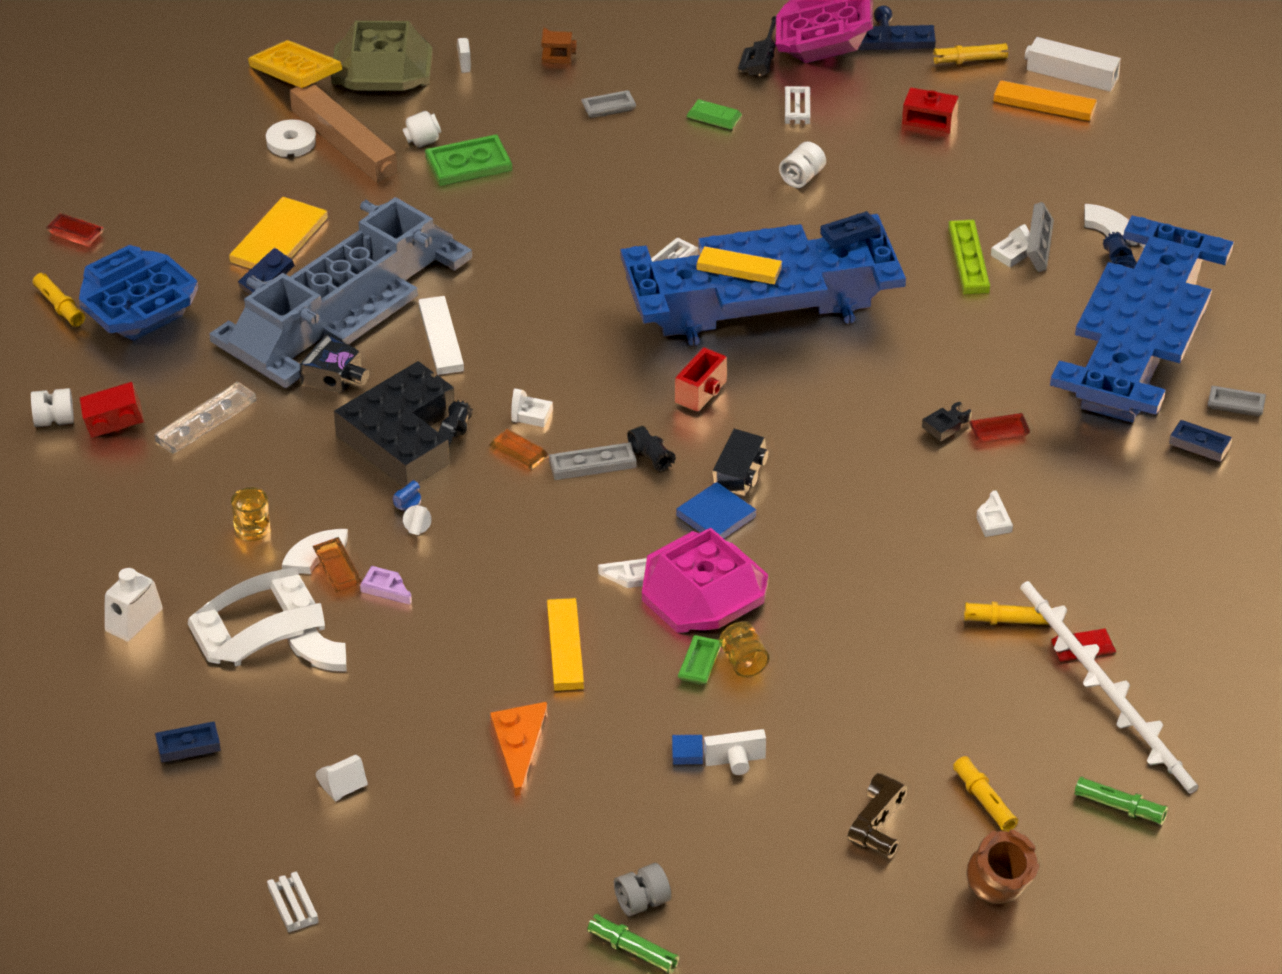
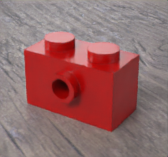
[902,87,959,133]
[675,348,727,412]
[79,382,144,438]

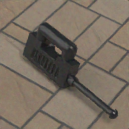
[738,16,776,76]

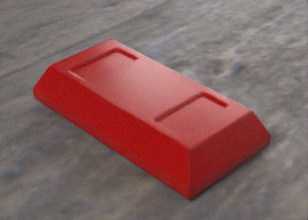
[1051,628,1116,662]

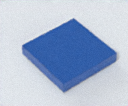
[676,482,756,539]

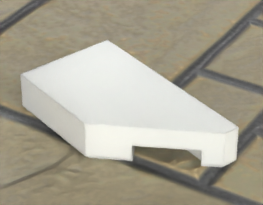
[457,38,471,73]
[976,490,1013,537]
[598,558,647,588]

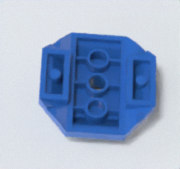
[79,245,198,341]

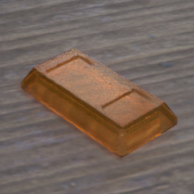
[489,429,549,470]
[312,537,362,592]

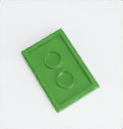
[425,135,513,186]

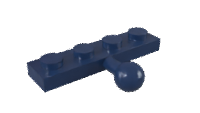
[858,5,936,50]

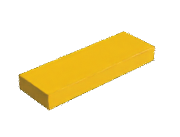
[697,246,782,284]

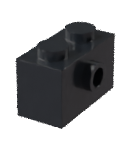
[713,428,769,496]

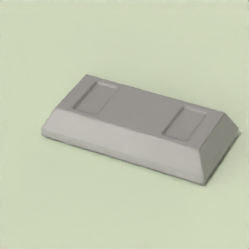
[581,90,636,118]
[1208,386,1266,416]

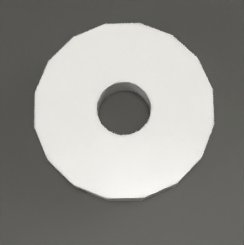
[266,119,316,157]

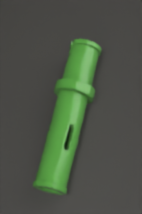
[1074,776,1168,825]
[587,914,679,974]

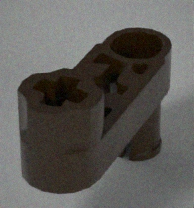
[847,773,908,858]

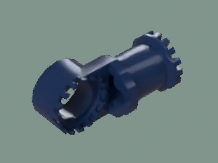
[1102,232,1137,269]

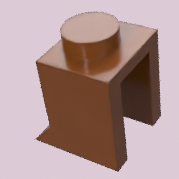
[541,27,577,64]

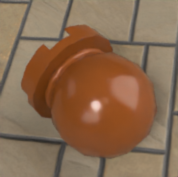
[966,829,1039,905]

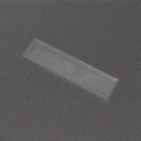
[154,381,256,454]

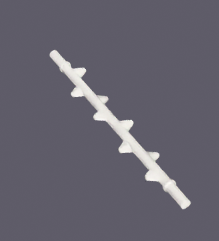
[1020,581,1199,794]

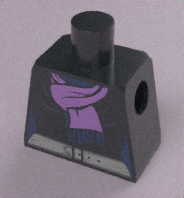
[300,334,369,393]

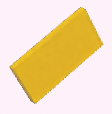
[248,40,343,88]
[229,197,328,269]

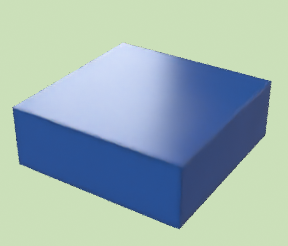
[672,735,703,765]

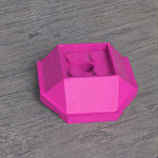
[776,0,873,63]
[642,528,768,633]

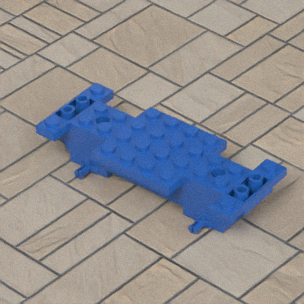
[620,214,906,346]
[1050,215,1234,423]

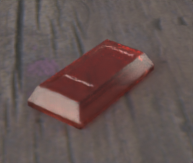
[46,213,104,247]
[969,413,1030,443]

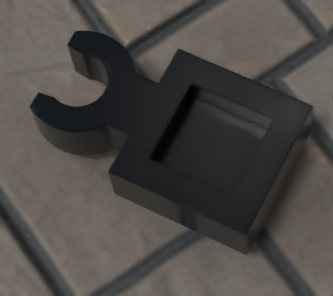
[922,402,972,441]

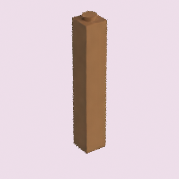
[289,84,398,182]

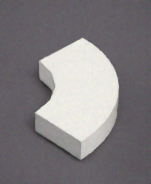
[1084,204,1138,246]
[282,529,348,574]
[287,627,347,671]

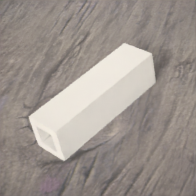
[1025,37,1121,92]

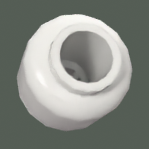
[403,111,442,148]

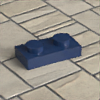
[820,211,880,249]
[238,247,295,294]
[1169,420,1232,462]
[155,721,221,763]

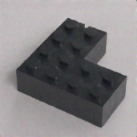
[334,361,455,487]

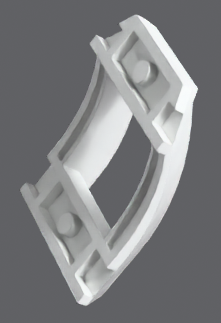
[188,566,325,666]

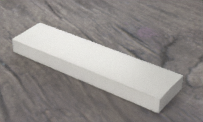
[419,296,464,375]

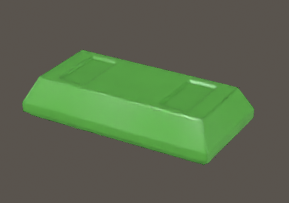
[687,99,742,130]
[678,635,722,686]

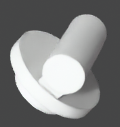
[403,505,431,535]

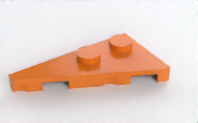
[490,702,547,796]

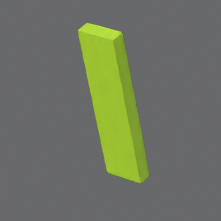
[948,220,990,294]

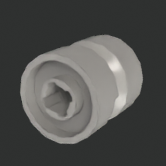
[614,863,671,916]

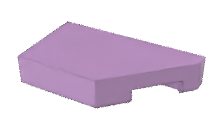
[360,566,412,605]

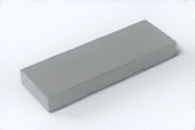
[1027,202,1054,272]
[549,442,636,480]

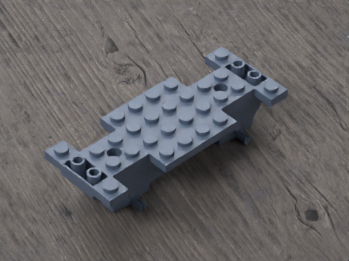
[209,197,472,388]

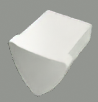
[991,224,1030,267]
[511,389,553,427]
[315,755,368,801]

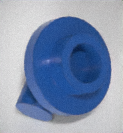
[393,480,421,511]

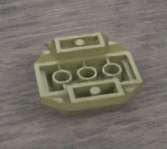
[331,21,433,91]

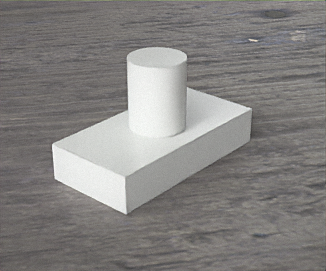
[704,729,766,775]

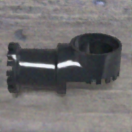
[438,400,473,447]
[627,426,676,472]

